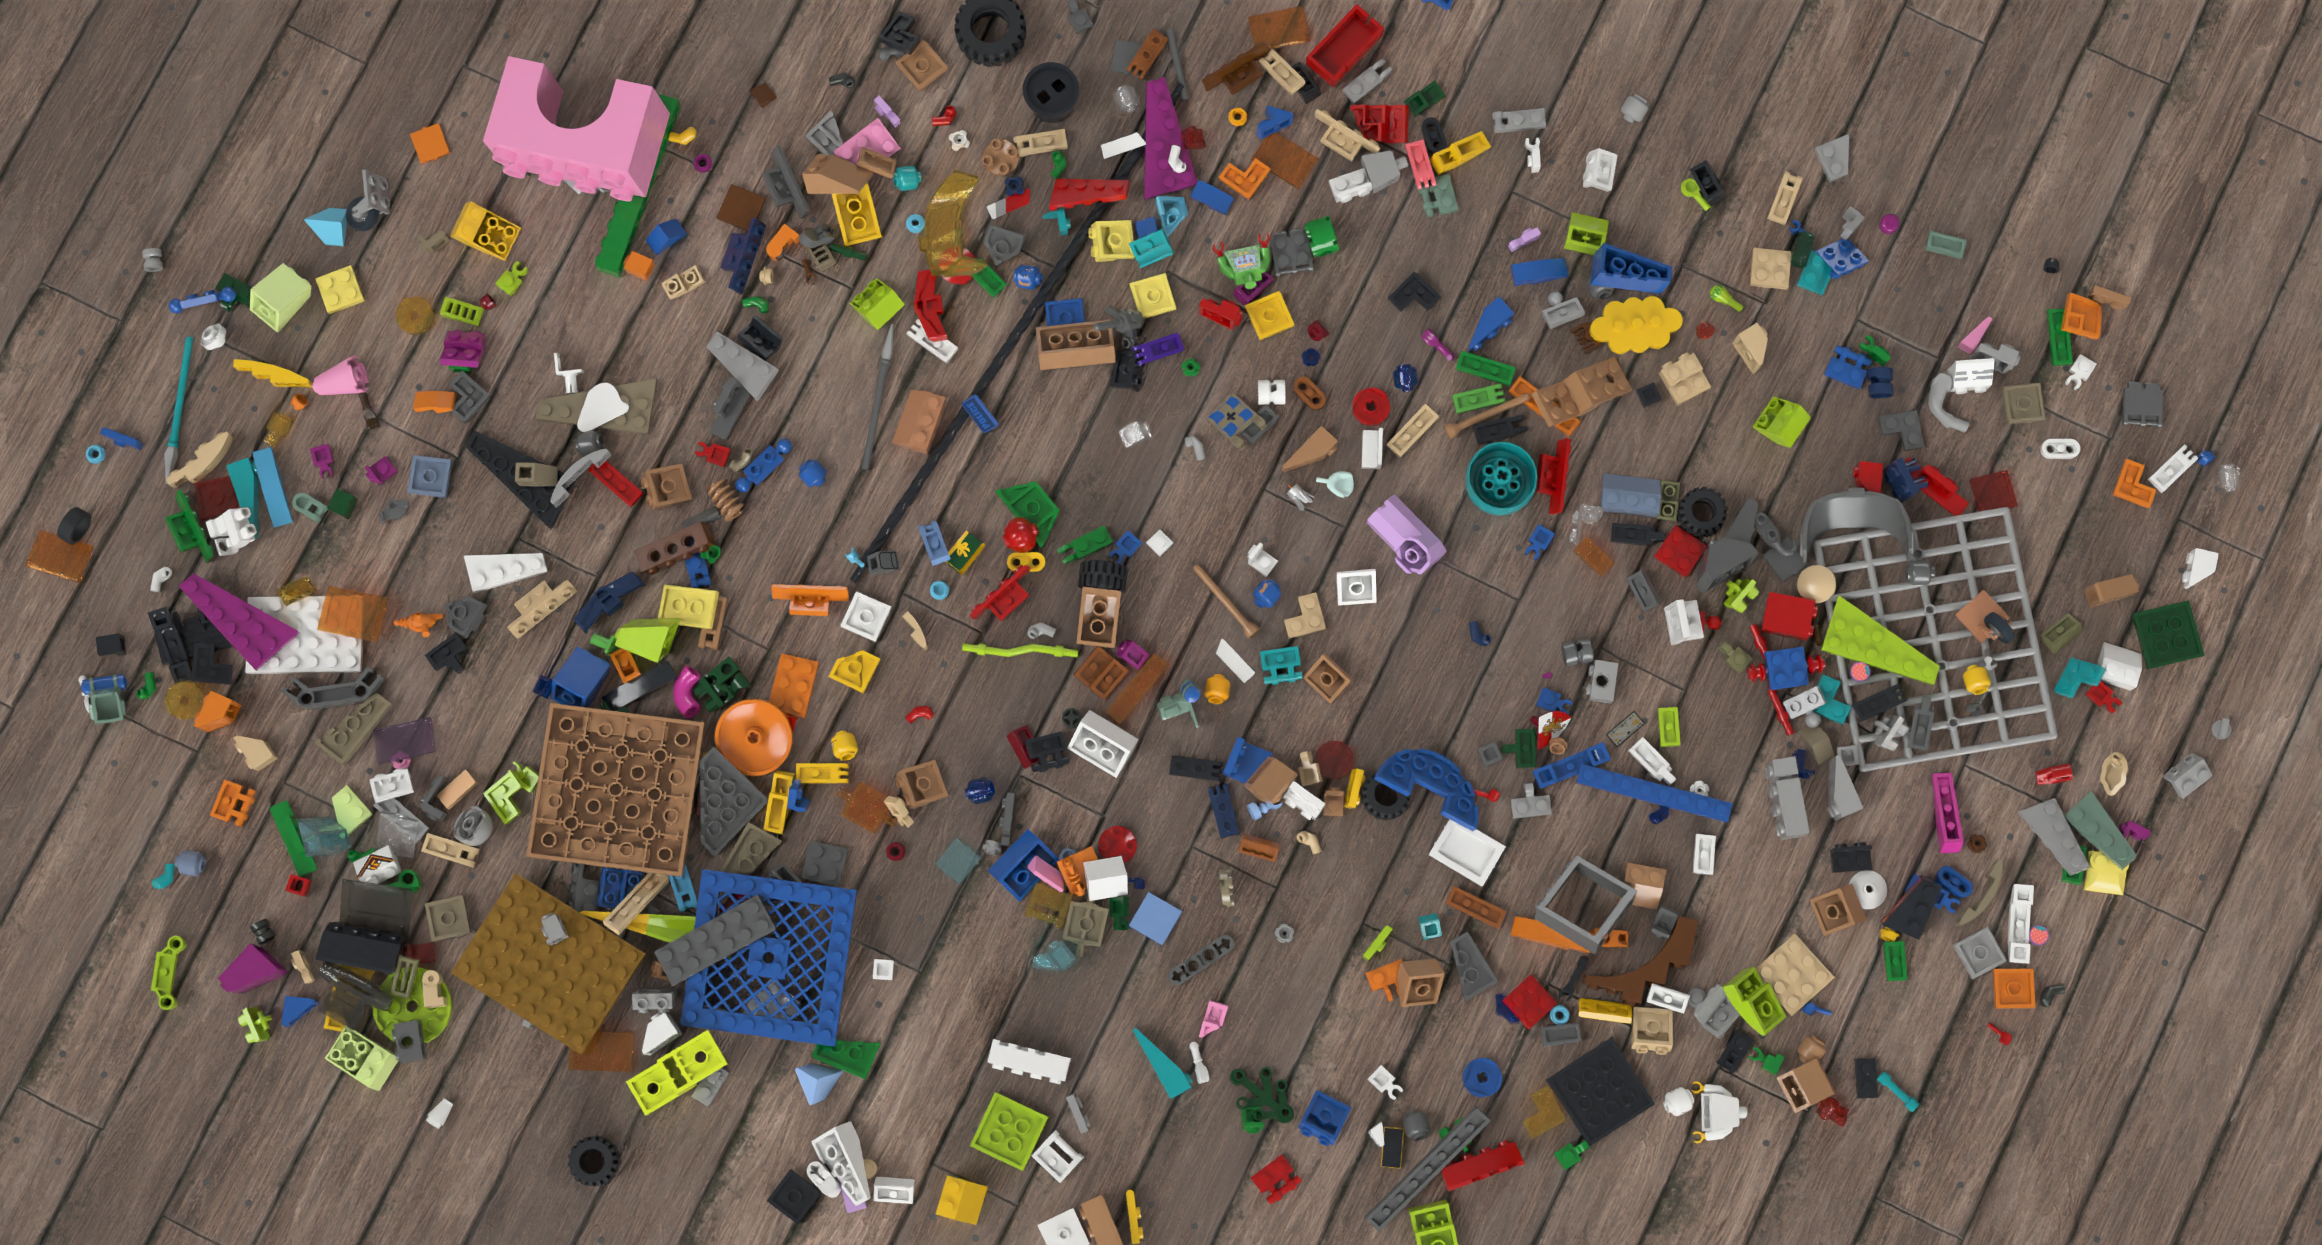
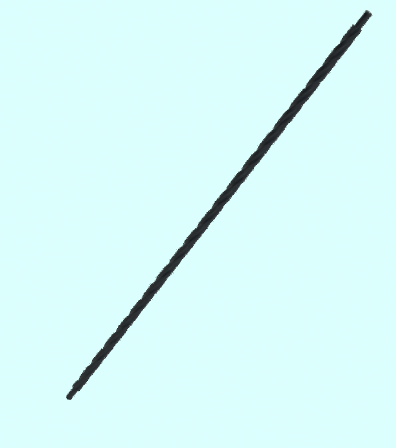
[850,83,1184,583]

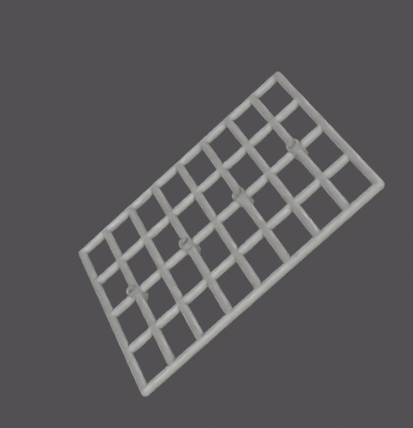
[1813,507,2058,772]

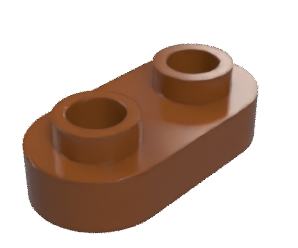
[1293,377,1326,410]

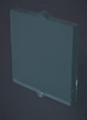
[935,838,981,884]

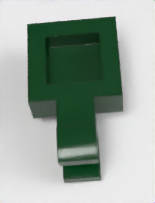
[1110,896,1129,931]

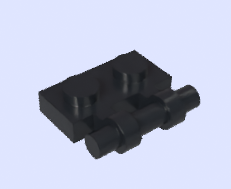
[1024,731,1070,772]

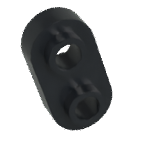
[1421,117,1447,154]

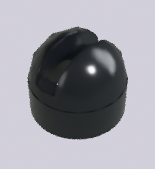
[2043,257,2059,273]

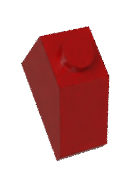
[1853,461,1883,493]

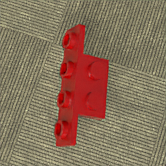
[1535,438,1571,515]
[1904,457,1969,516]
[969,565,1031,621]

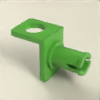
[590,633,634,657]

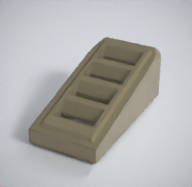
[805,244,836,273]

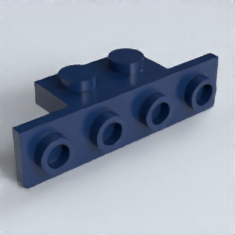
[720,218,766,294]

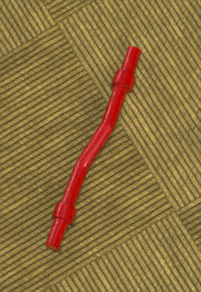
[1749,624,1794,736]

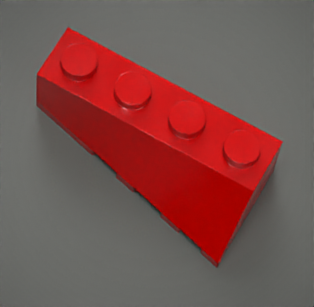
[1440,1139,1525,1191]

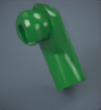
[136,672,156,700]
[347,847,376,863]

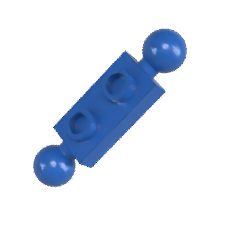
[168,287,236,314]
[735,438,792,493]

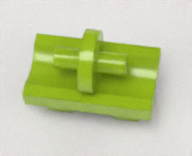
[1723,578,1759,613]
[237,1006,272,1043]

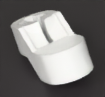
[807,1161,841,1198]

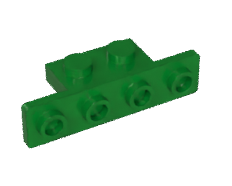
[165,490,214,563]
[270,800,318,877]

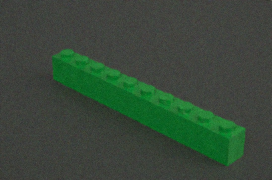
[595,93,681,278]

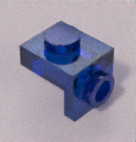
[1791,749,1815,779]

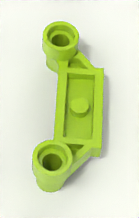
[151,936,187,1010]

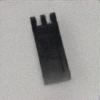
[1851,683,1908,722]
[1169,755,1223,782]

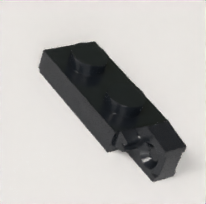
[1610,523,1665,546]

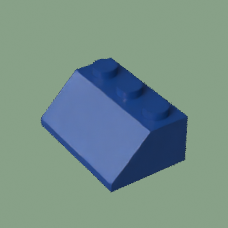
[988,829,1059,902]

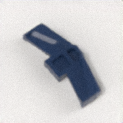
[573,571,646,634]

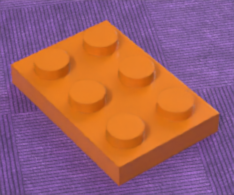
[769,653,819,718]

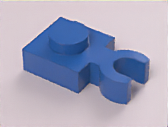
[1524,524,1555,561]
[1109,530,1142,564]
[1536,687,1572,714]

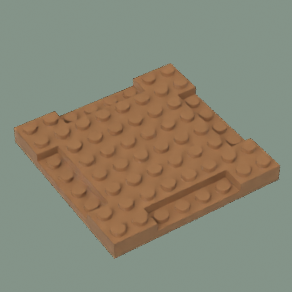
[526,703,706,877]

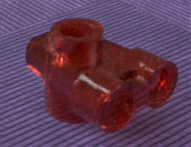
[1816,1097,1849,1127]

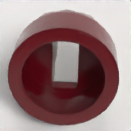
[480,293,497,310]

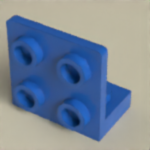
[1223,737,1272,784]

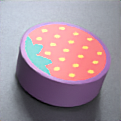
[1850,662,1870,682]
[2029,925,2049,945]

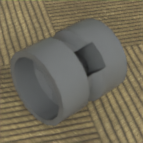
[1561,637,1593,667]

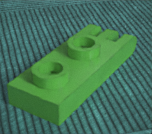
[1452,384,1506,415]

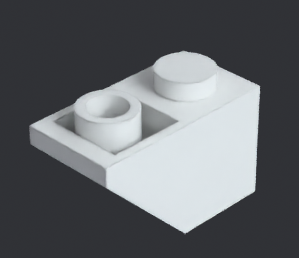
[2182,548,2219,589]

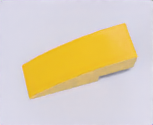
[1429,131,1491,176]
[764,770,795,834]

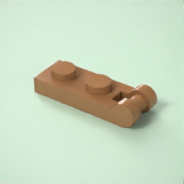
[698,596,728,651]

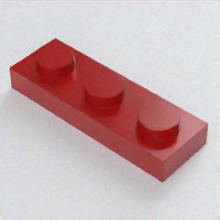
[588,461,643,508]

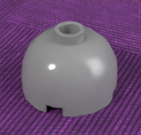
[454,806,493,846]

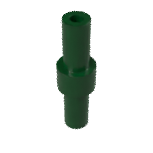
[829,243,867,261]

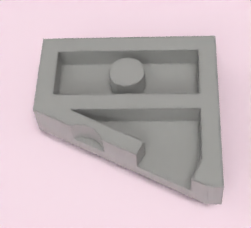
[805,111,843,155]

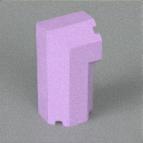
[1366,494,1447,574]

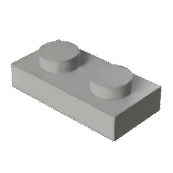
[1066,1094,1091,1134]

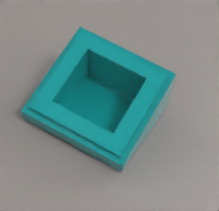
[1418,913,1442,940]

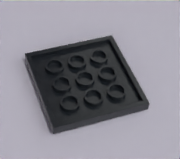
[1546,1037,1655,1146]

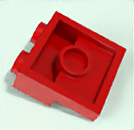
[1199,298,1243,330]

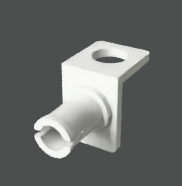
[554,353,584,393]

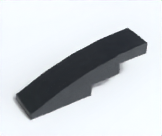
[602,661,677,711]

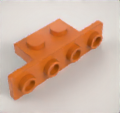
[771,584,849,616]

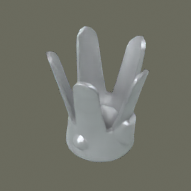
[1287,484,1314,511]

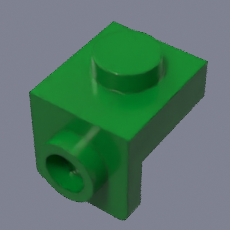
[1241,1106,1264,1134]

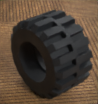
[1677,487,1728,538]
[1078,560,1128,593]
[1361,772,1411,820]
[568,1136,621,1186]

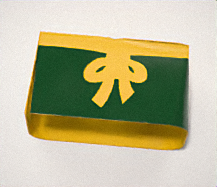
[945,531,985,575]

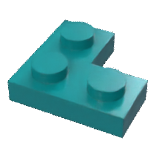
[2054,658,2106,699]
[1813,675,1851,725]

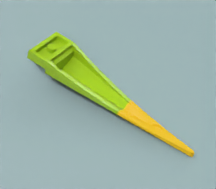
[580,911,731,959]

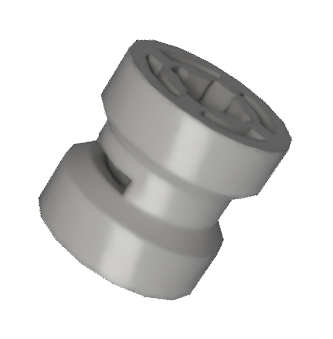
[142,248,163,272]

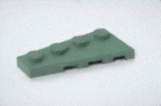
[2064,791,2136,870]

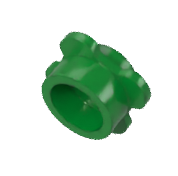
[700,545,721,564]

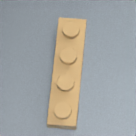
[603,873,669,935]

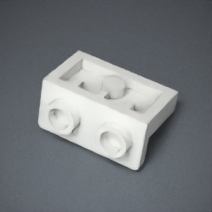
[1583,148,1618,192]
[1329,168,1372,203]
[369,768,414,803]

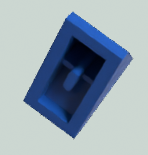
[646,219,687,256]
[281,996,320,1028]

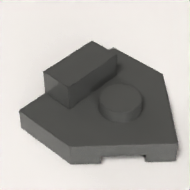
[984,224,1026,266]
[445,596,487,638]

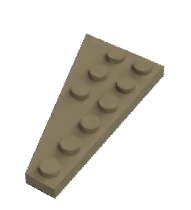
[535,378,658,435]

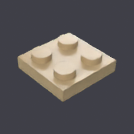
[1749,248,1791,290]

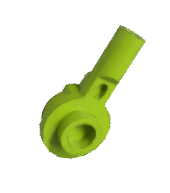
[1681,178,1712,211]

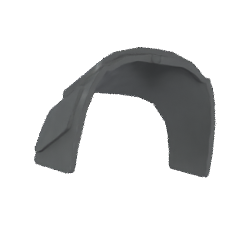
[1800,488,1913,563]

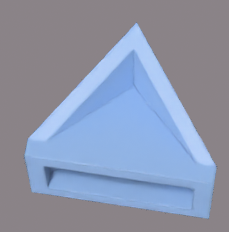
[795,1063,843,1106]

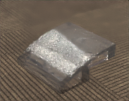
[376,811,418,858]

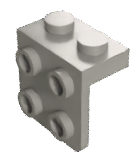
[1694,984,1740,1039]

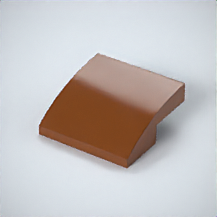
[1073,646,1128,700]

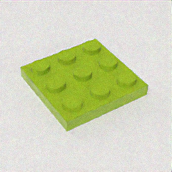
[970,1092,1048,1171]

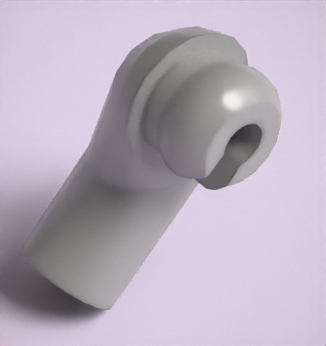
[1184,435,1206,460]
[1027,622,1056,639]

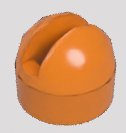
[291,393,308,410]

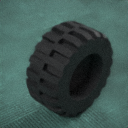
[954,0,1027,67]

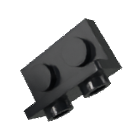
[1110,350,1145,392]
[1830,842,1872,873]

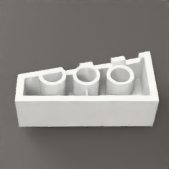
[988,1039,1071,1084]

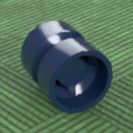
[1868,367,1894,399]

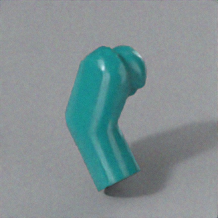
[152,864,175,889]

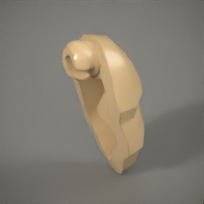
[2100,752,2129,796]

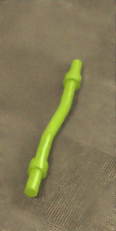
[962,643,1079,658]

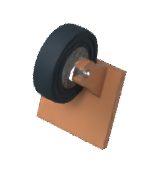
[1955,590,2015,644]

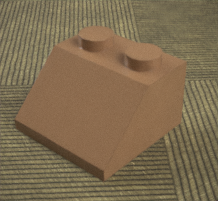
[1618,863,1666,910]
[1810,884,1867,936]
[1397,958,1445,1007]

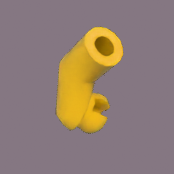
[669,127,697,145]

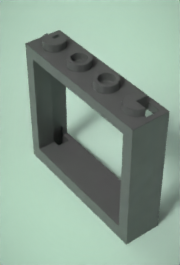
[1534,856,1637,954]

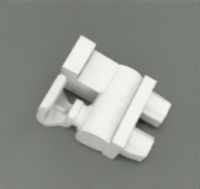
[206,507,257,556]

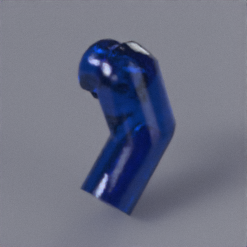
[1649,805,1669,824]

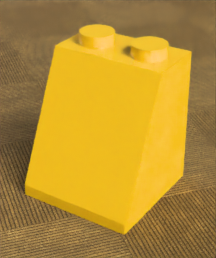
[936,1175,988,1225]

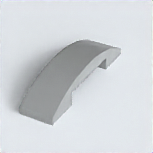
[550,449,611,508]

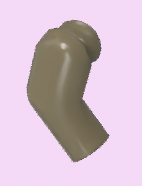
[729,448,753,472]

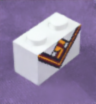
[353,845,401,890]

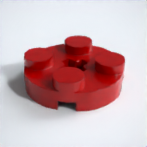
[1352,387,1390,426]

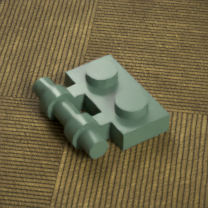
[1418,174,1458,217]

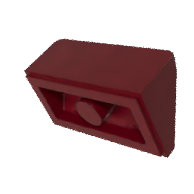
[1007,725,1038,769]

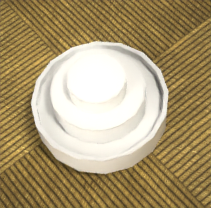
[201,324,226,350]

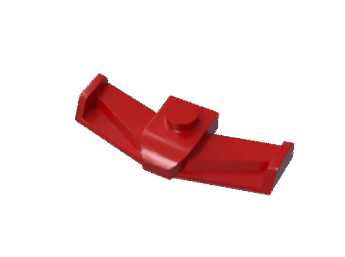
[913,268,948,342]

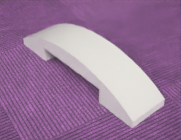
[2008,884,2034,964]

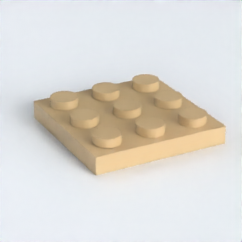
[1756,934,1835,1017]

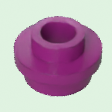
[693,154,712,173]

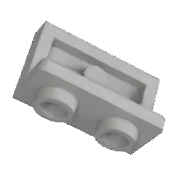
[2163,753,2213,799]

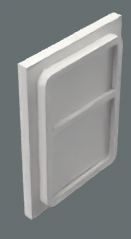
[1429,819,1505,887]

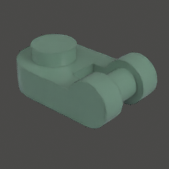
[292,493,328,524]

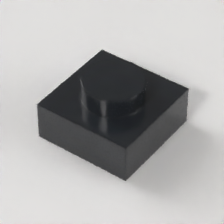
[1636,382,1662,408]

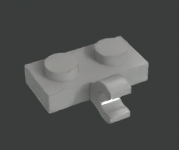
[1510,783,1552,819]

